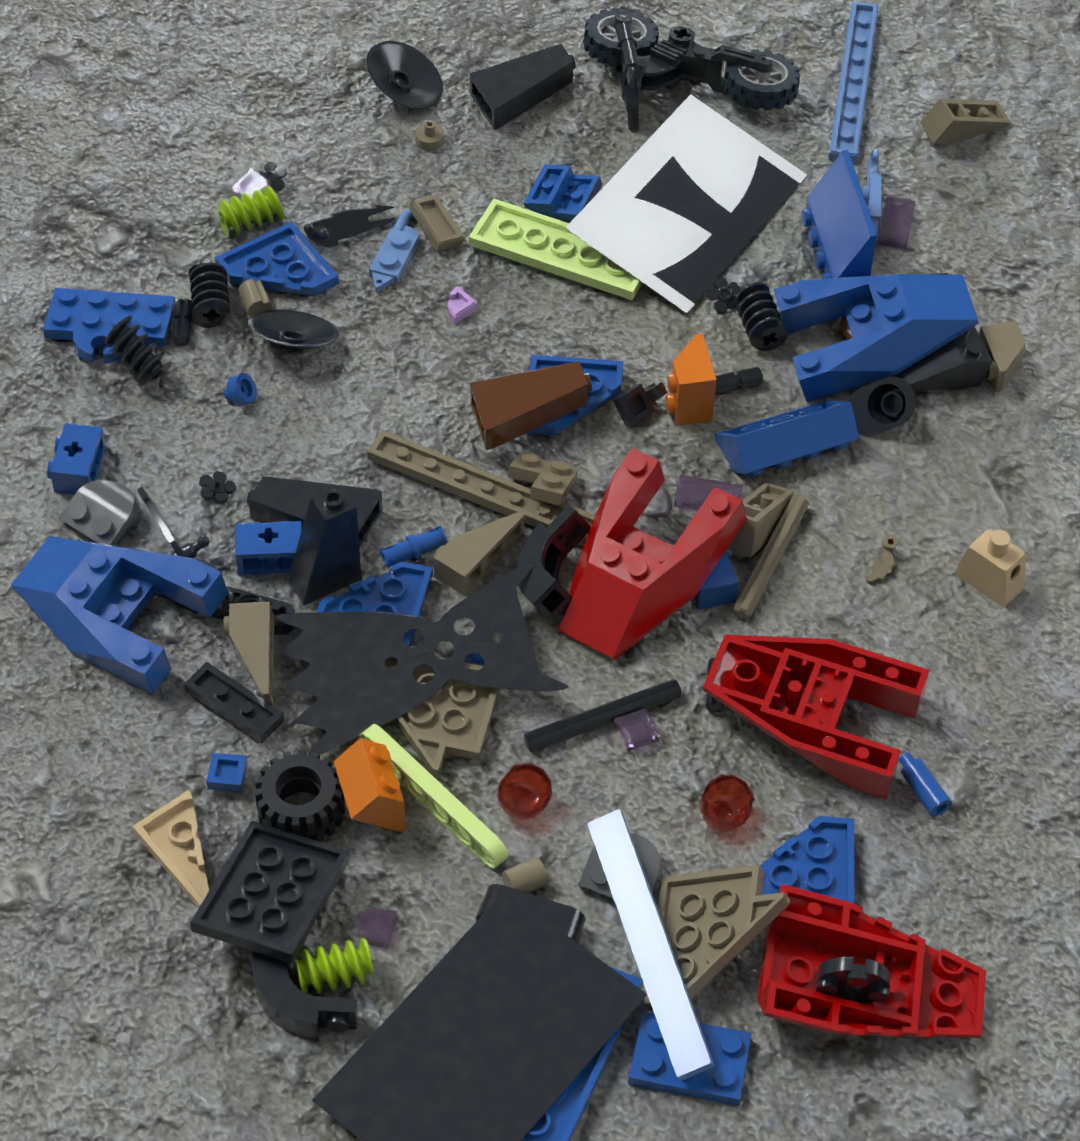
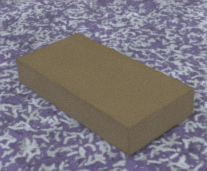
[409,195,464,251]

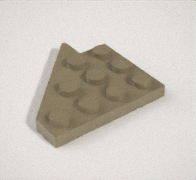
[385,657,501,778]
[643,864,790,1011]

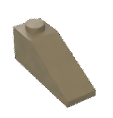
[920,99,1011,144]
[727,482,794,557]
[433,512,525,596]
[224,602,274,706]

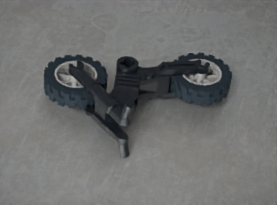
[583,8,801,131]

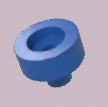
[224,373,257,406]

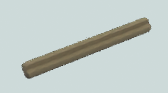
[733,494,809,619]

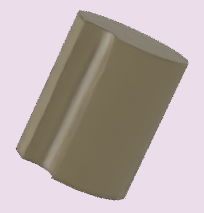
[238,279,272,317]
[502,857,549,893]

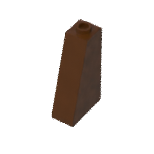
[470,361,592,450]

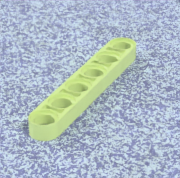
[359,724,509,869]

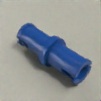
[380,526,448,569]

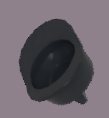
[847,377,916,436]

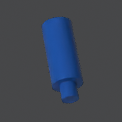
[899,752,952,817]

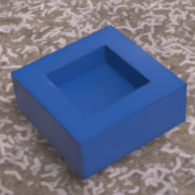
[206,753,248,793]

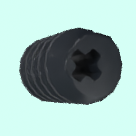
[189,262,230,329]
[734,282,788,351]
[104,316,172,385]

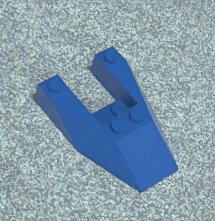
[774,274,979,402]
[11,536,228,695]

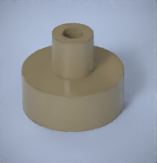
[415,120,444,151]

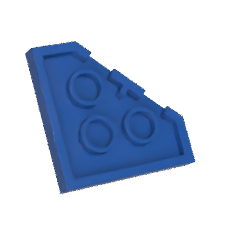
[215,222,339,296]
[528,354,624,435]
[317,561,433,647]
[757,816,855,904]

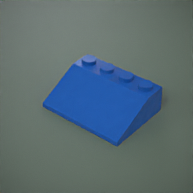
[801,150,877,279]

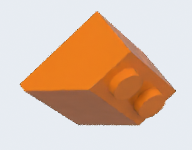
[665,333,716,426]
[333,738,407,832]

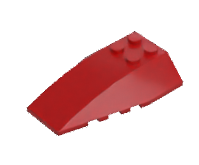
[757,884,986,1038]

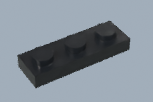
[184,662,285,743]

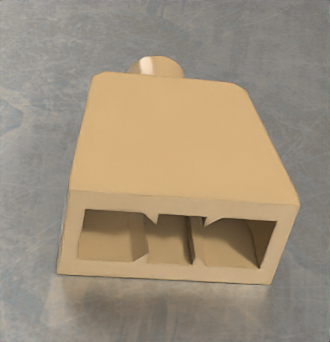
[955,529,1026,608]

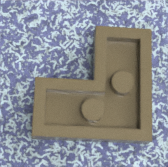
[508,453,579,505]

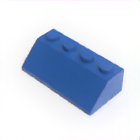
[714,400,859,477]

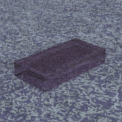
[877,197,916,249]
[674,475,743,510]

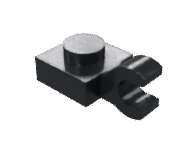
[612,382,668,427]

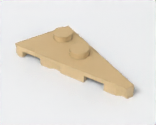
[133,790,209,908]

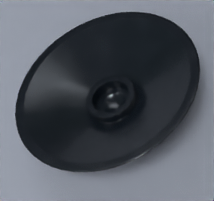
[366,41,443,108]
[247,310,339,350]

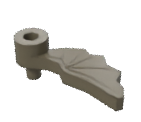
[866,535,898,583]

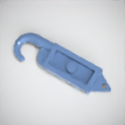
[862,149,881,241]
[369,209,419,293]

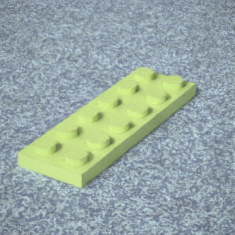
[469,199,643,300]

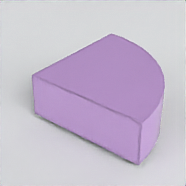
[447,286,478,324]

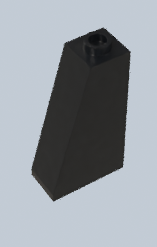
[470,44,576,130]
[247,476,383,548]
[288,484,362,606]

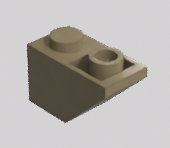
[979,321,1026,392]

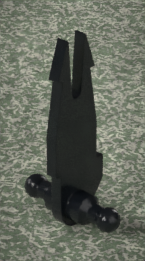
[304,204,396,247]
[137,487,210,558]

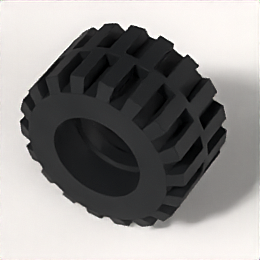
[254,750,345,842]

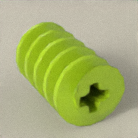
[218,186,284,237]
[295,938,374,994]

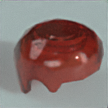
[497,763,552,820]
[699,774,755,831]

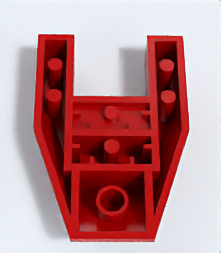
[558,448,747,661]
[703,634,930,800]

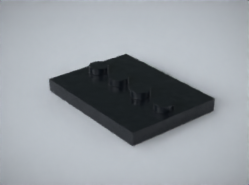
[190,821,350,964]

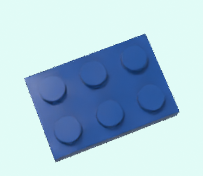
[628,1012,752,1106]

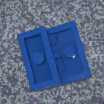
[524,164,603,222]

